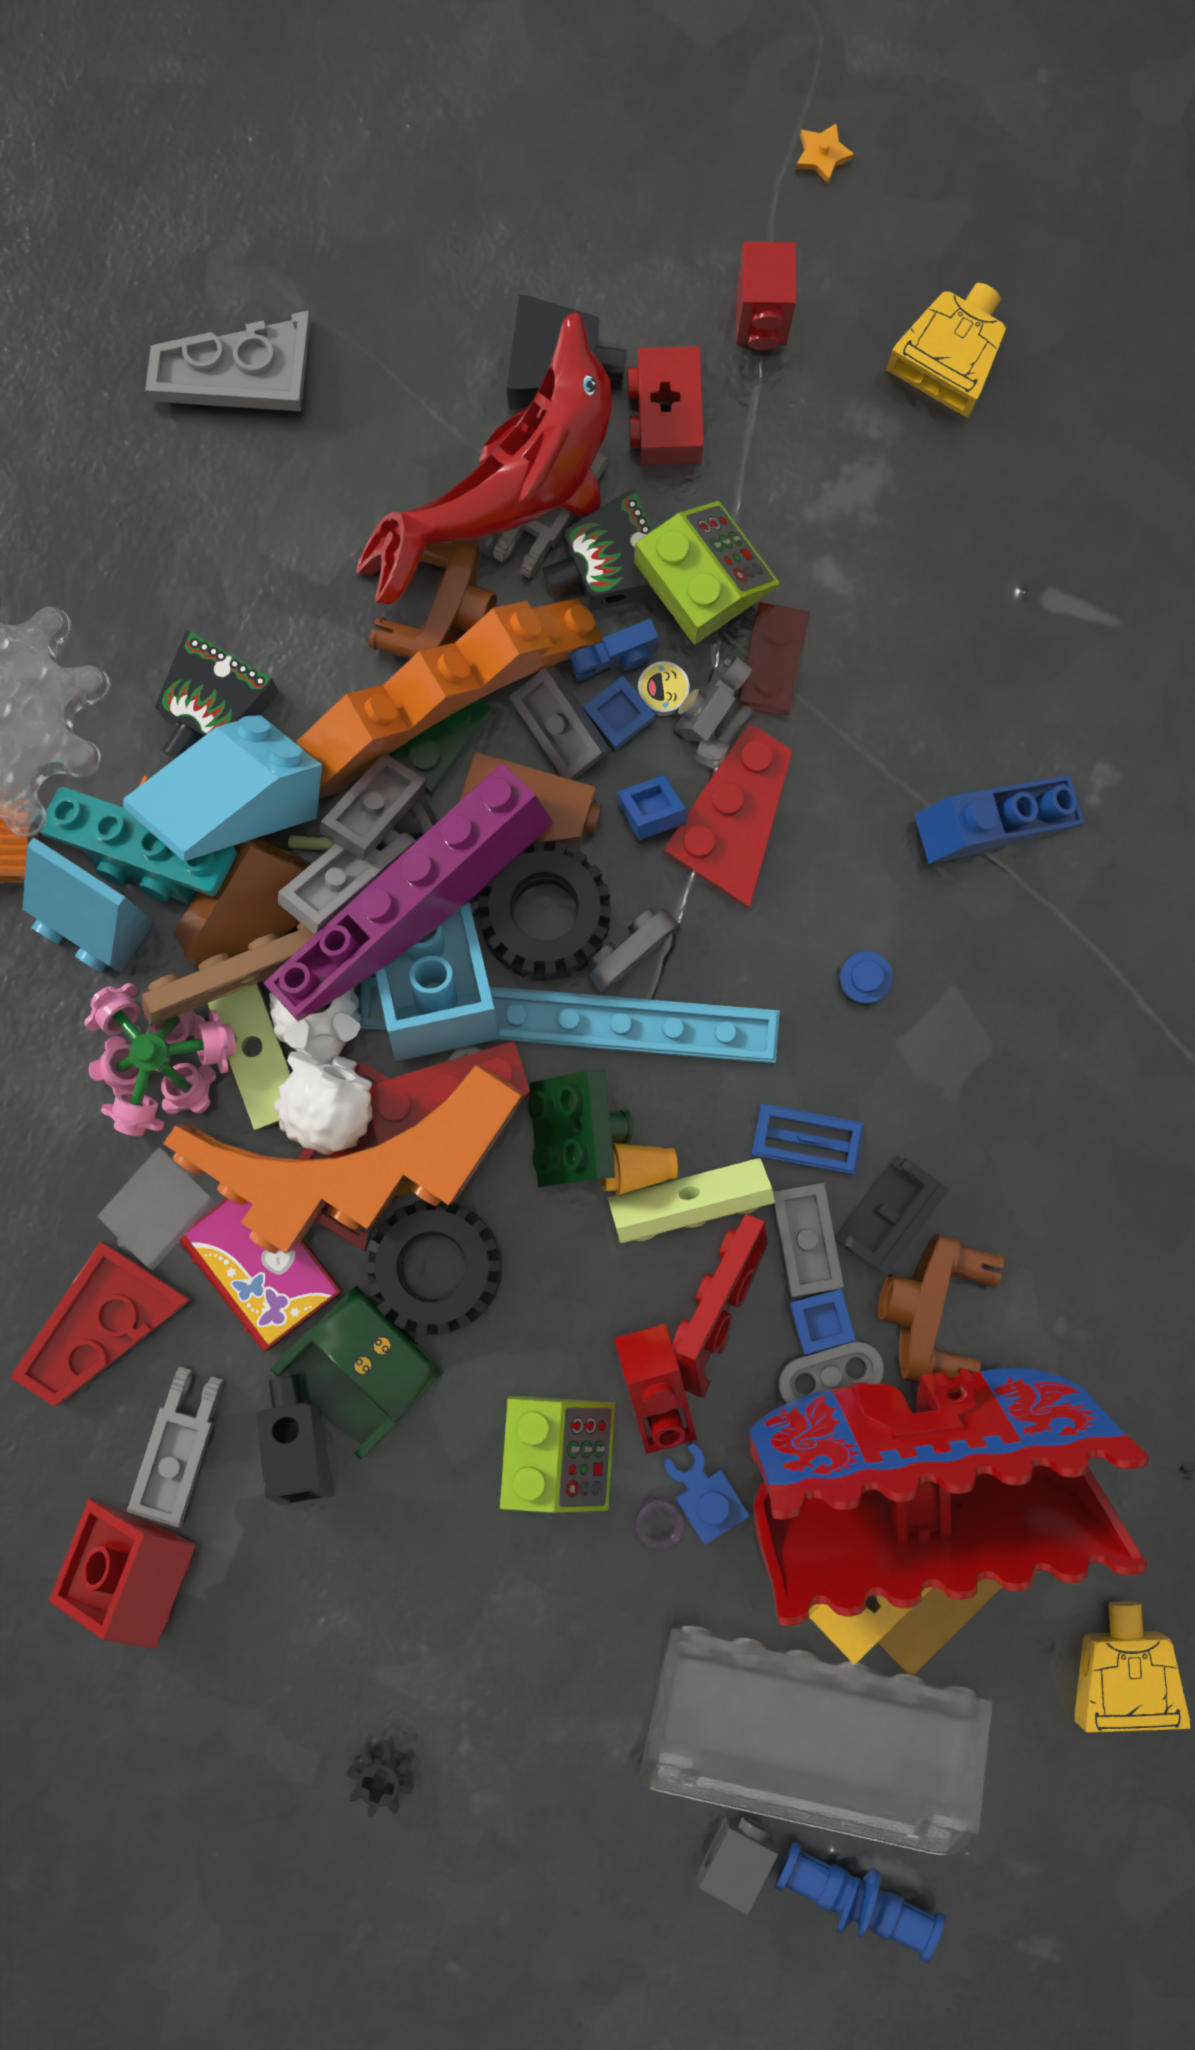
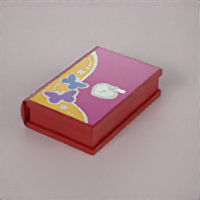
[177,1198,344,1353]

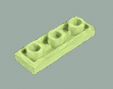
[208,983,292,1131]
[608,1158,775,1243]

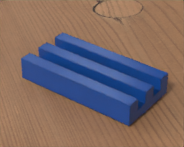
[751,1103,865,1175]

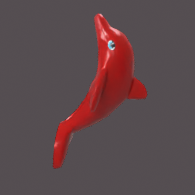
[356,312,612,605]

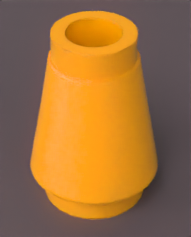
[600,1143,678,1196]

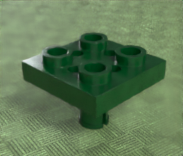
[528,1070,634,1187]

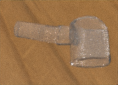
[695,705,753,768]

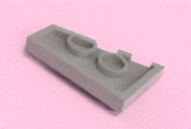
[145,310,311,411]

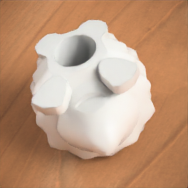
[269,987,362,1065]
[273,1052,373,1155]

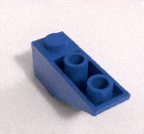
[914,775,1085,864]

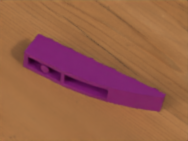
[263,763,554,1022]

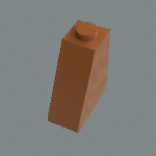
[459,751,603,850]
[173,837,312,967]

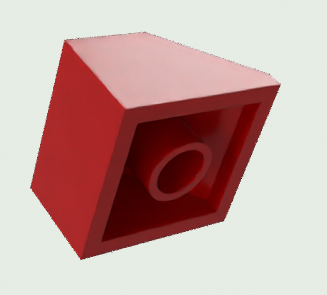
[49,1499,196,1649]

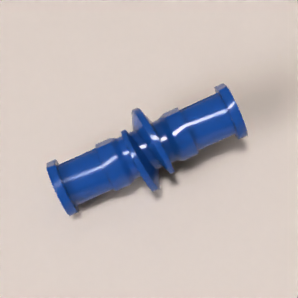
[774,1841,946,1963]

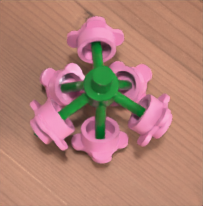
[84,983,237,1136]

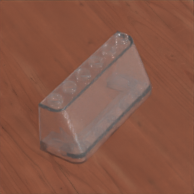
[638,1626,992,1855]

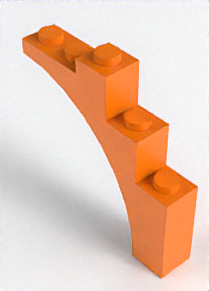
[295,598,603,799]
[163,1065,527,1254]

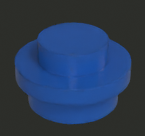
[840,951,893,1004]

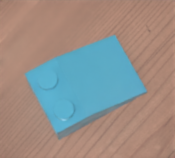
[123,715,322,861]
[22,837,155,973]
[376,901,499,1062]

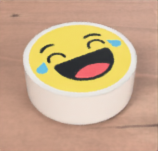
[637,661,689,716]

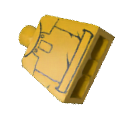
[886,283,1006,418]
[1074,1601,1190,1732]

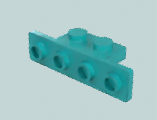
[37,787,237,904]

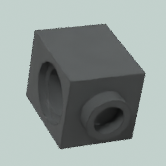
[696,1815,778,1915]

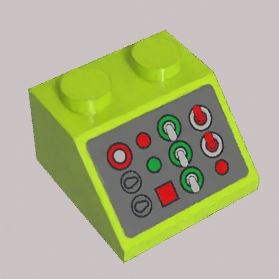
[634,501,780,645]
[500,1395,615,1513]

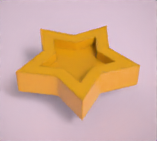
[796,123,854,184]

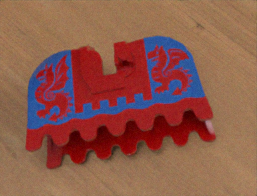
[749,1368,1149,1626]

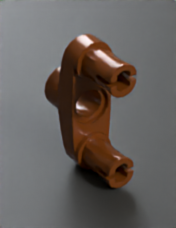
[369,539,497,659]
[878,1234,1004,1383]

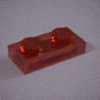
[738,602,809,715]

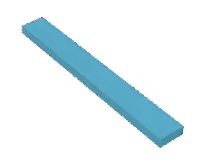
[359,976,780,1064]

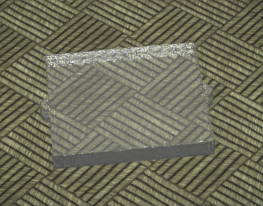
[97,1147,215,1271]

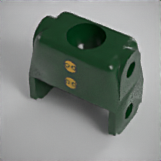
[271,1286,444,1460]

